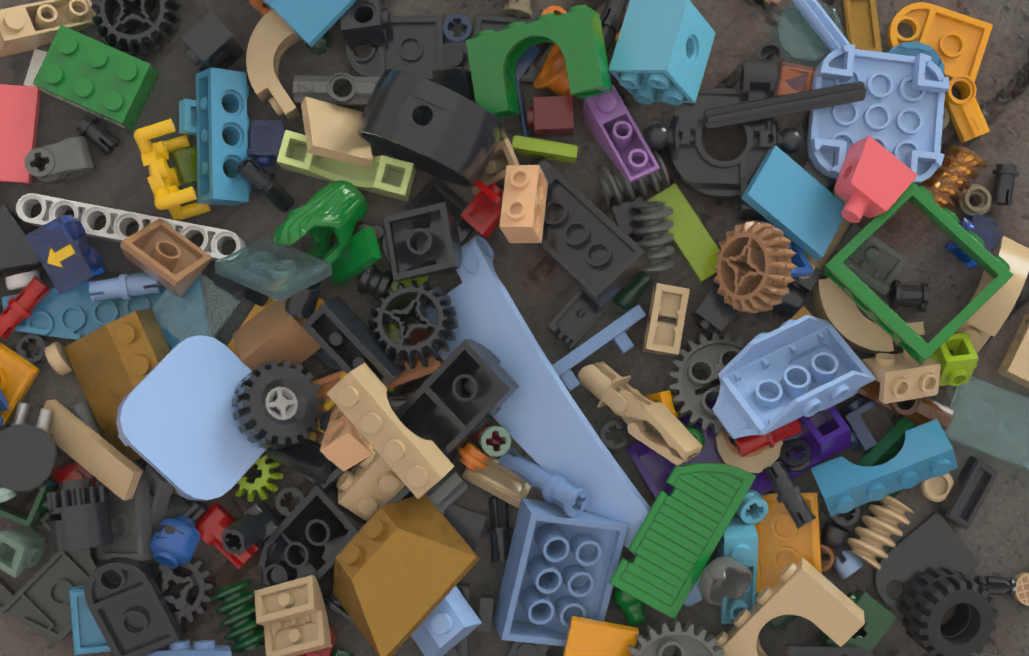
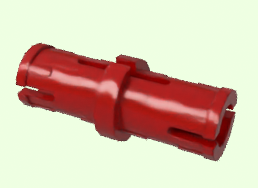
[0,276,51,340]

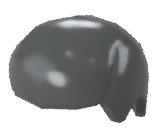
[698,556,752,606]

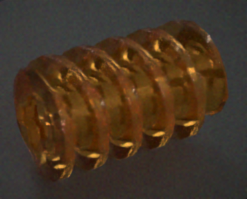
[918,145,987,210]

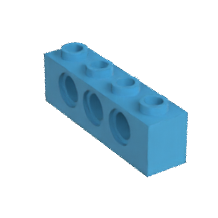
[196,67,251,207]

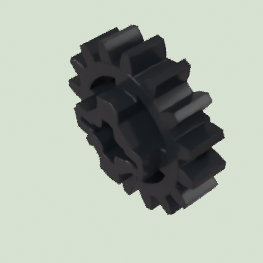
[148,557,216,625]

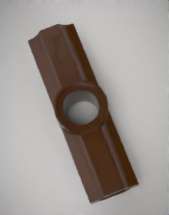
[856,380,954,432]

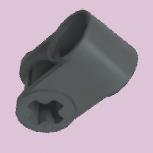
[25,136,95,183]

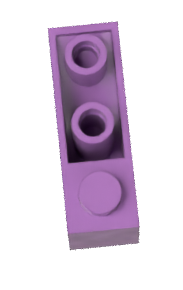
[582,85,660,183]

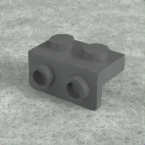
[830,223,910,295]

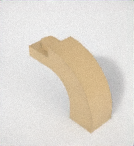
[246,9,301,121]
[954,235,1029,354]
[812,278,925,354]

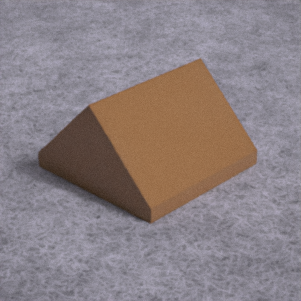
[120,218,212,298]
[232,294,322,371]

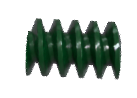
[211,578,265,654]

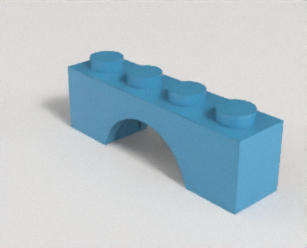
[811,419,958,517]

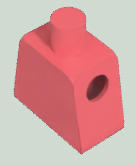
[834,136,917,223]

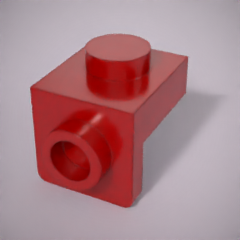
[460,181,503,238]

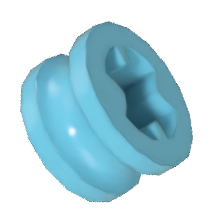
[736,490,769,524]

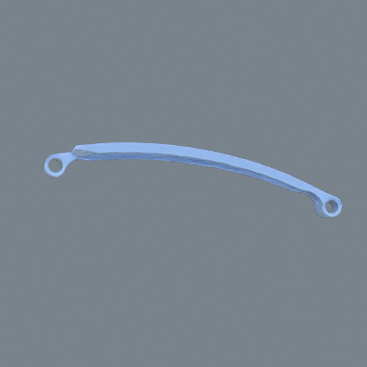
[416,235,706,607]

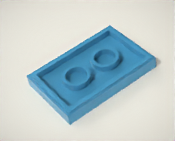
[741,146,845,260]

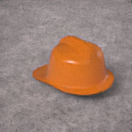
[533,43,572,96]

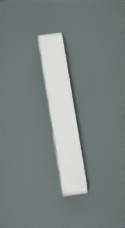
[16,193,246,264]

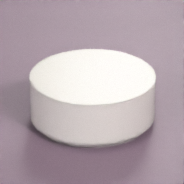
[5,270,40,291]

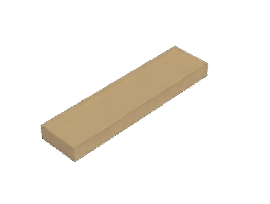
[43,399,143,501]

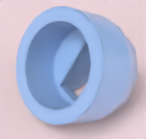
[834,550,864,580]

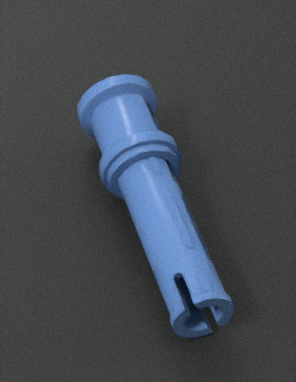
[499,447,589,518]

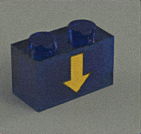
[26,214,105,295]

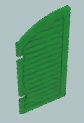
[608,462,756,620]

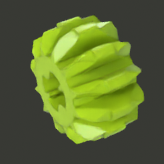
[234,452,284,502]

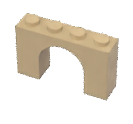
[714,557,865,656]

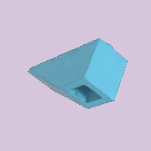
[717,517,758,624]

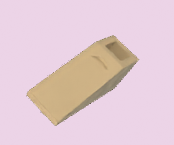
[0,0,96,57]

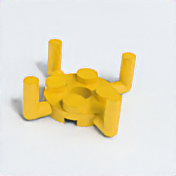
[134,119,211,221]

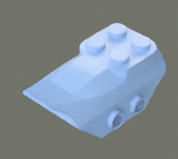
[712,315,876,439]

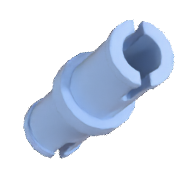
[89,274,161,302]

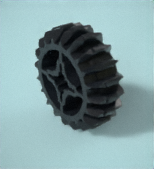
[91,0,181,57]
[368,279,459,369]

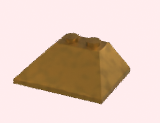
[333,494,480,656]

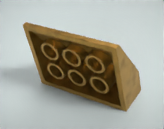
[63,308,170,461]

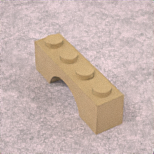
[327,363,454,499]

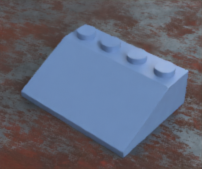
[493,498,628,646]

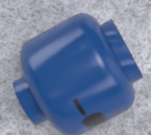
[150,515,201,568]

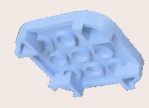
[807,45,950,185]
[116,335,278,501]

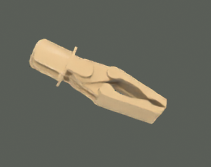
[578,361,702,466]

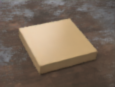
[301,97,373,168]

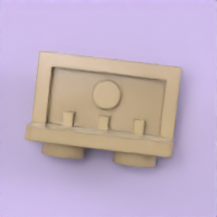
[861,350,941,404]
[337,449,405,522]

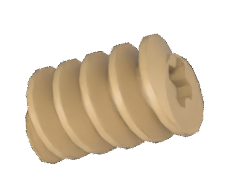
[847,495,915,570]

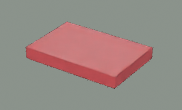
[0,84,42,185]

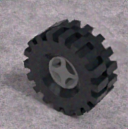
[232,360,324,450]

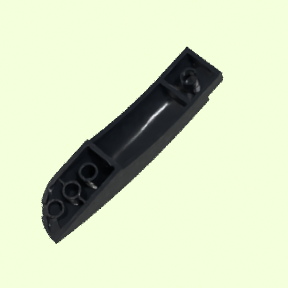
[258,339,520,589]

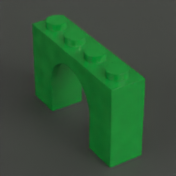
[466,5,613,120]

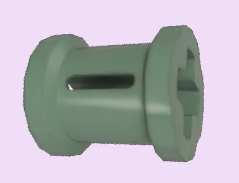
[478,426,511,457]

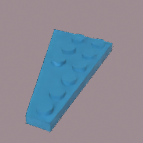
[2,272,212,351]

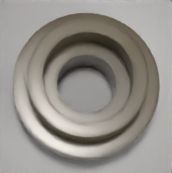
[958,184,992,217]

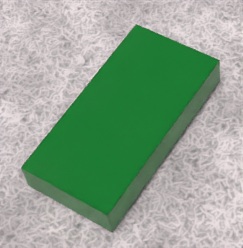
[329,227,381,286]

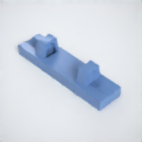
[552,304,646,392]

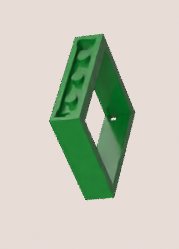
[823,182,1014,366]

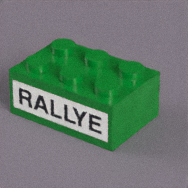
[33,25,159,132]

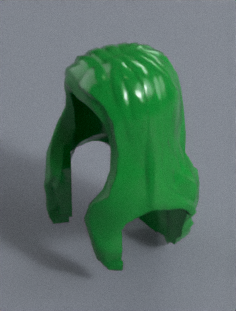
[273,180,369,270]

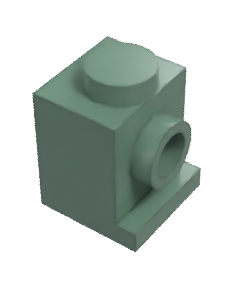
[0,526,46,578]

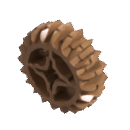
[712,221,797,313]

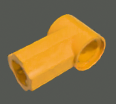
[944,75,990,144]

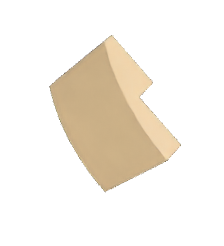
[254,575,332,656]

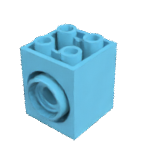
[609,0,716,106]

